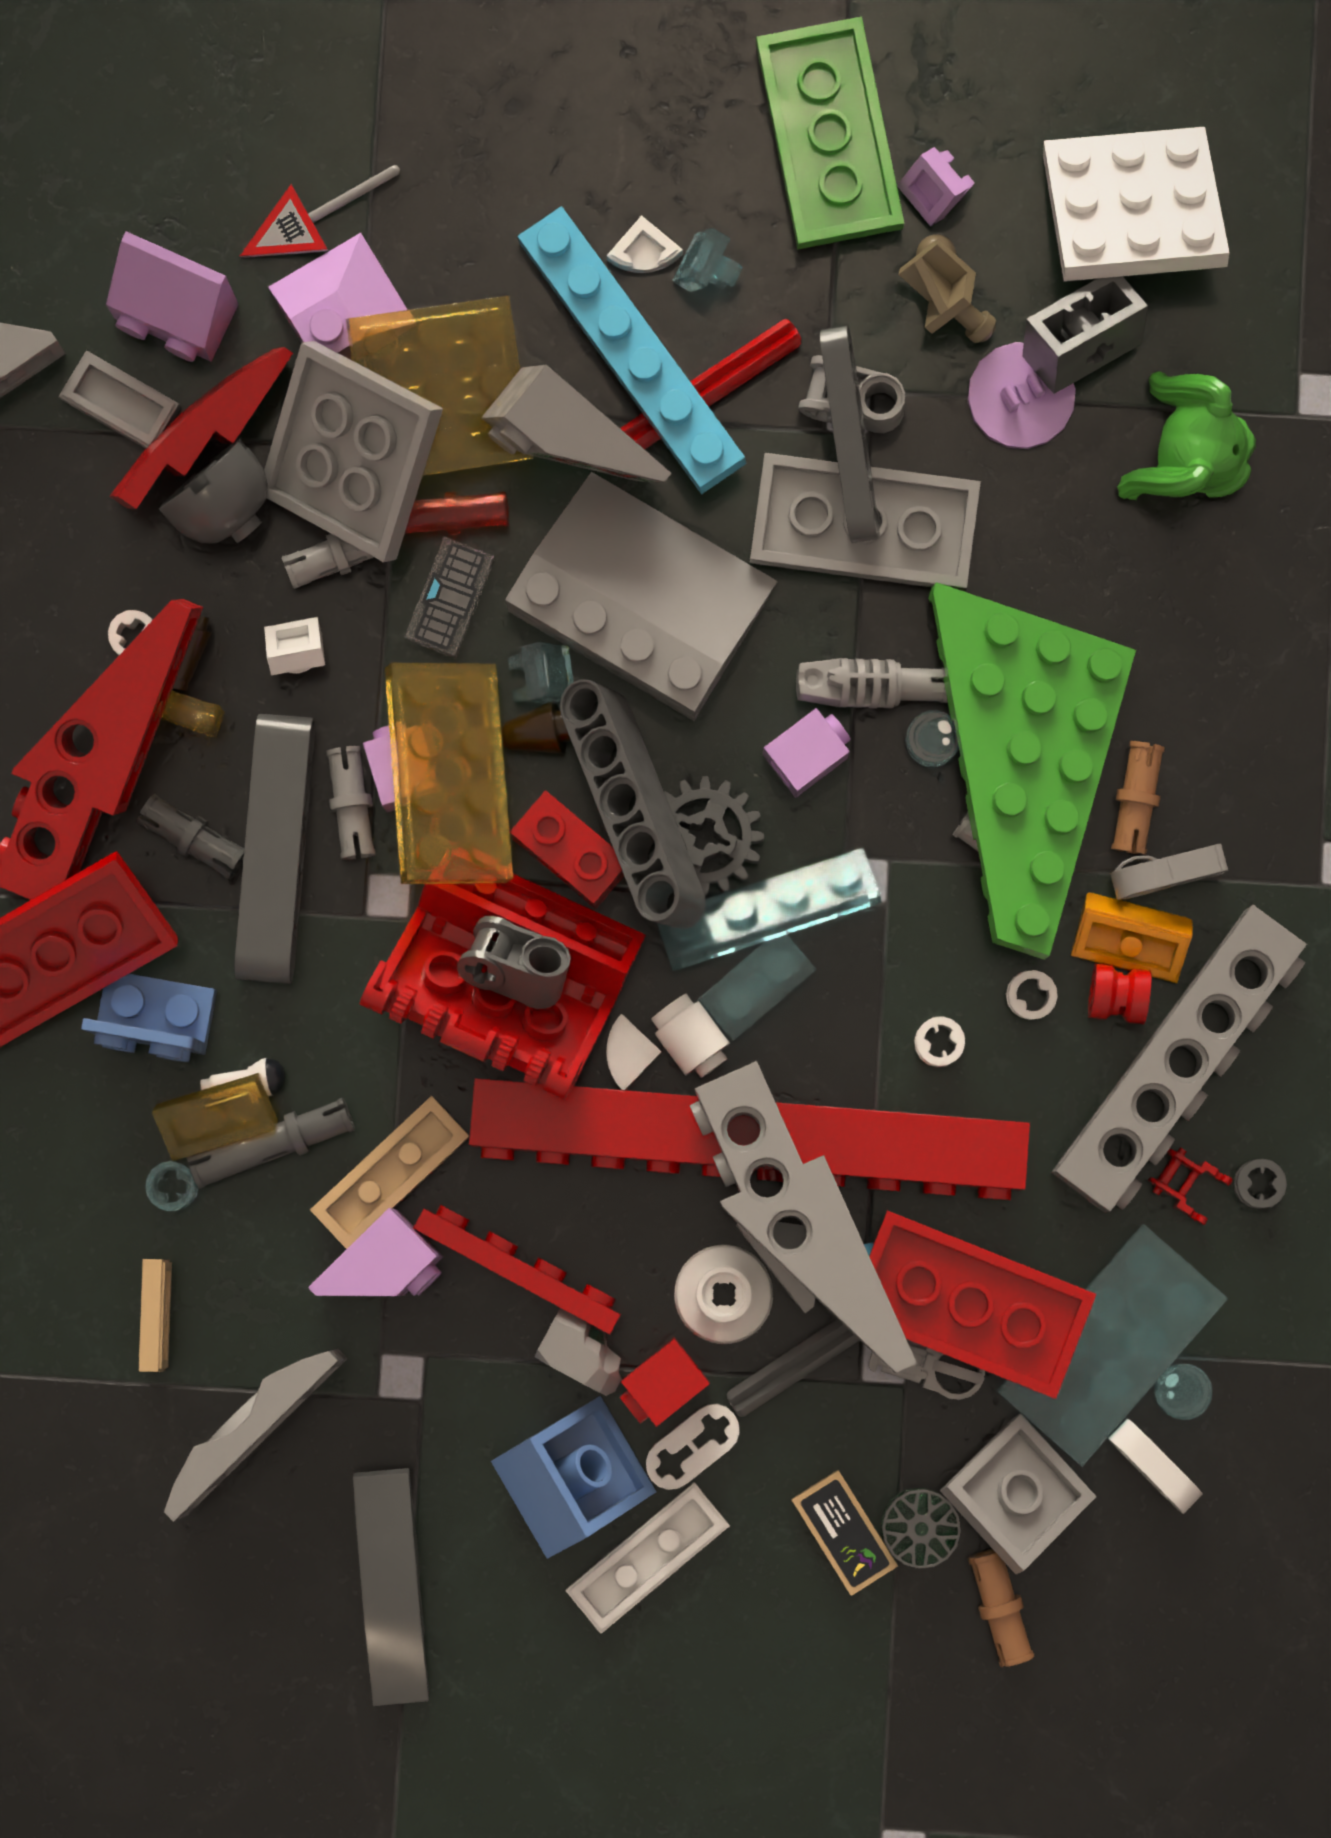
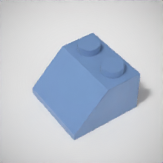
[491,1396,656,1559]

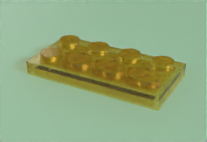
[385,663,513,884]

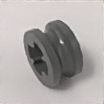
[1233,1159,1287,1209]

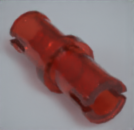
[404,491,509,535]

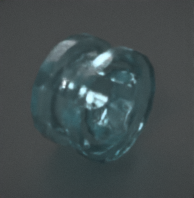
[145,1161,198,1212]

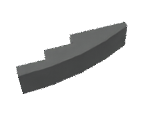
[353,1468,430,1706]

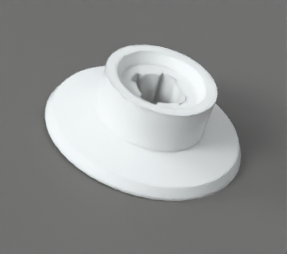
[674,1244,773,1344]

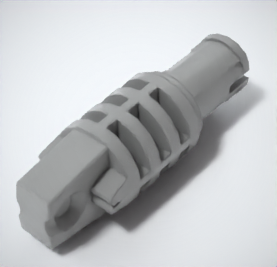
[796,658,948,709]

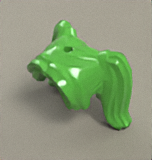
[1117,371,1256,500]

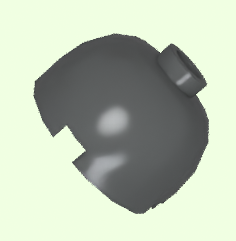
[159,439,268,544]

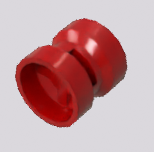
[1088,964,1152,1025]

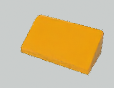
[1071,892,1193,983]

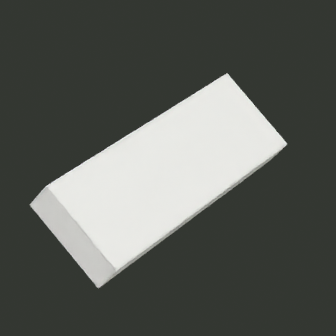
[565,1482,730,1634]

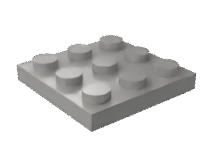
[264,341,443,562]

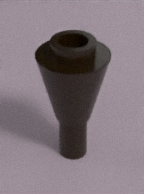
[470,700,571,754]

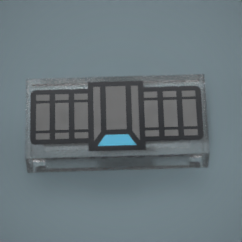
[404,536,495,659]

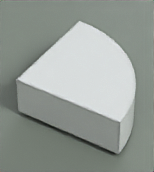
[607,215,683,273]
[606,1014,662,1090]

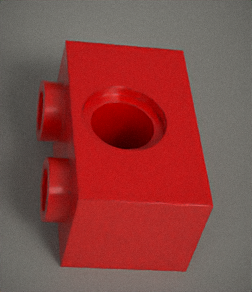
[510,790,624,910]
[620,1337,710,1427]

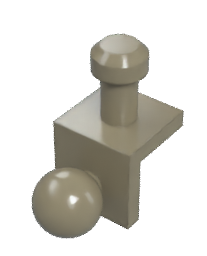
[899,234,996,343]

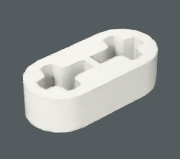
[646,1404,739,1490]
[1108,1418,1203,1514]

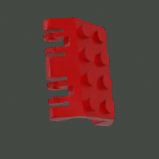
[359,843,646,1100]

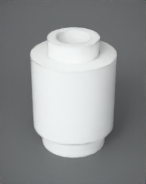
[651,994,730,1078]

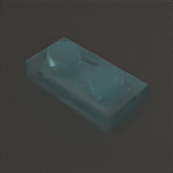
[698,928,817,1042]

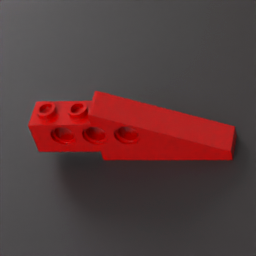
[0,599,203,900]

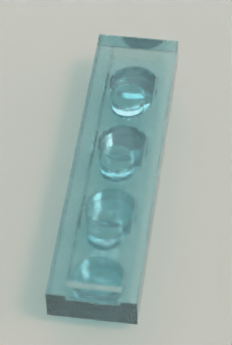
[657,848,882,971]

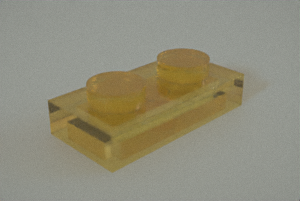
[152,1073,278,1161]

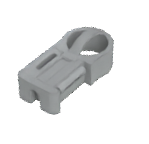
[1110,844,1228,900]
[868,1340,985,1400]

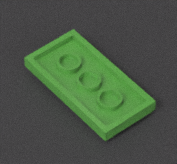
[756,16,904,249]

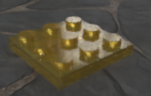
[345,296,533,476]

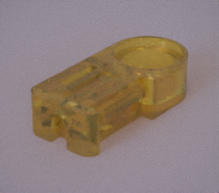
[161,691,225,738]

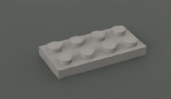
[750,453,981,592]

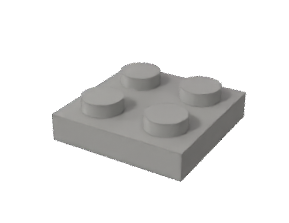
[940,1413,1097,1574]

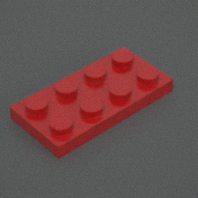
[0,851,178,1047]
[869,1210,1097,1399]

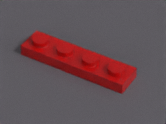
[413,1205,621,1334]

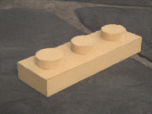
[310,1096,470,1249]

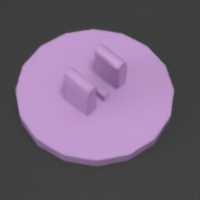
[968,342,1076,449]

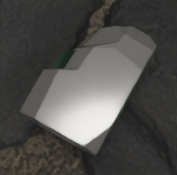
[534,1308,622,1396]

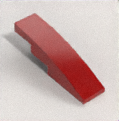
[109,347,293,509]

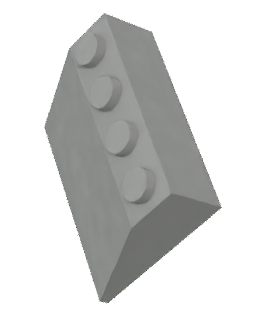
[505,472,778,721]

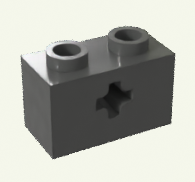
[1022,276,1148,394]

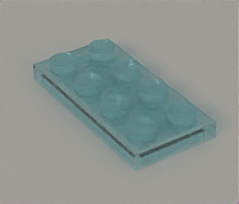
[996,1224,1228,1467]

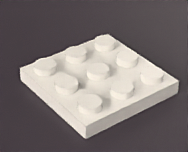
[1043,127,1229,281]

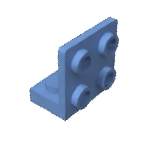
[81,974,217,1063]

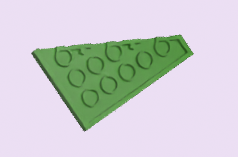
[928,582,1136,960]

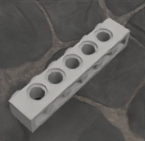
[1051,905,1307,1213]

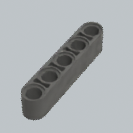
[560,679,706,929]
[235,714,315,984]

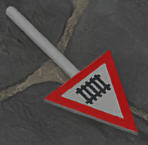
[239,165,400,258]

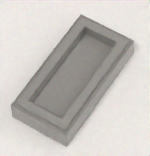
[59,350,182,449]

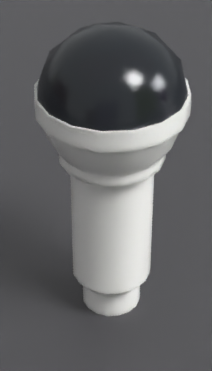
[200,1058,285,1097]

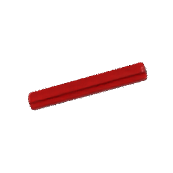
[620,319,802,450]

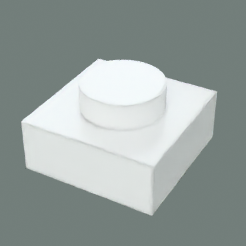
[264,617,325,676]

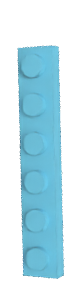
[517,206,746,494]

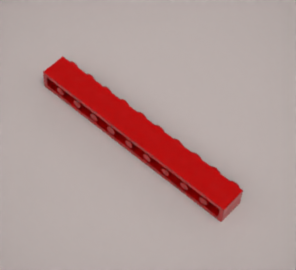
[469,1078,1030,1200]

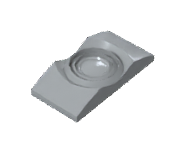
[164,1349,348,1522]

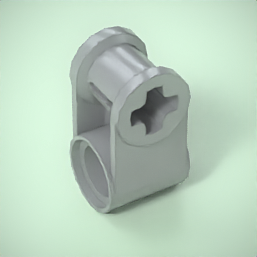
[798,355,905,433]

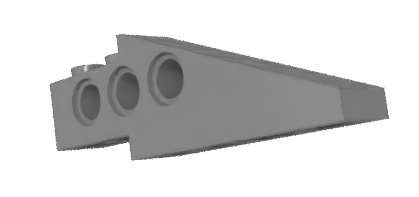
[689,1061,917,1373]

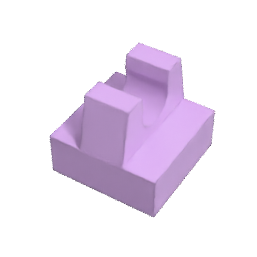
[897,147,975,226]

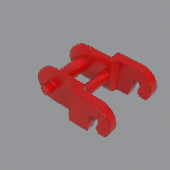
[1148,1147,1233,1226]

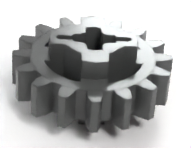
[648,776,764,897]

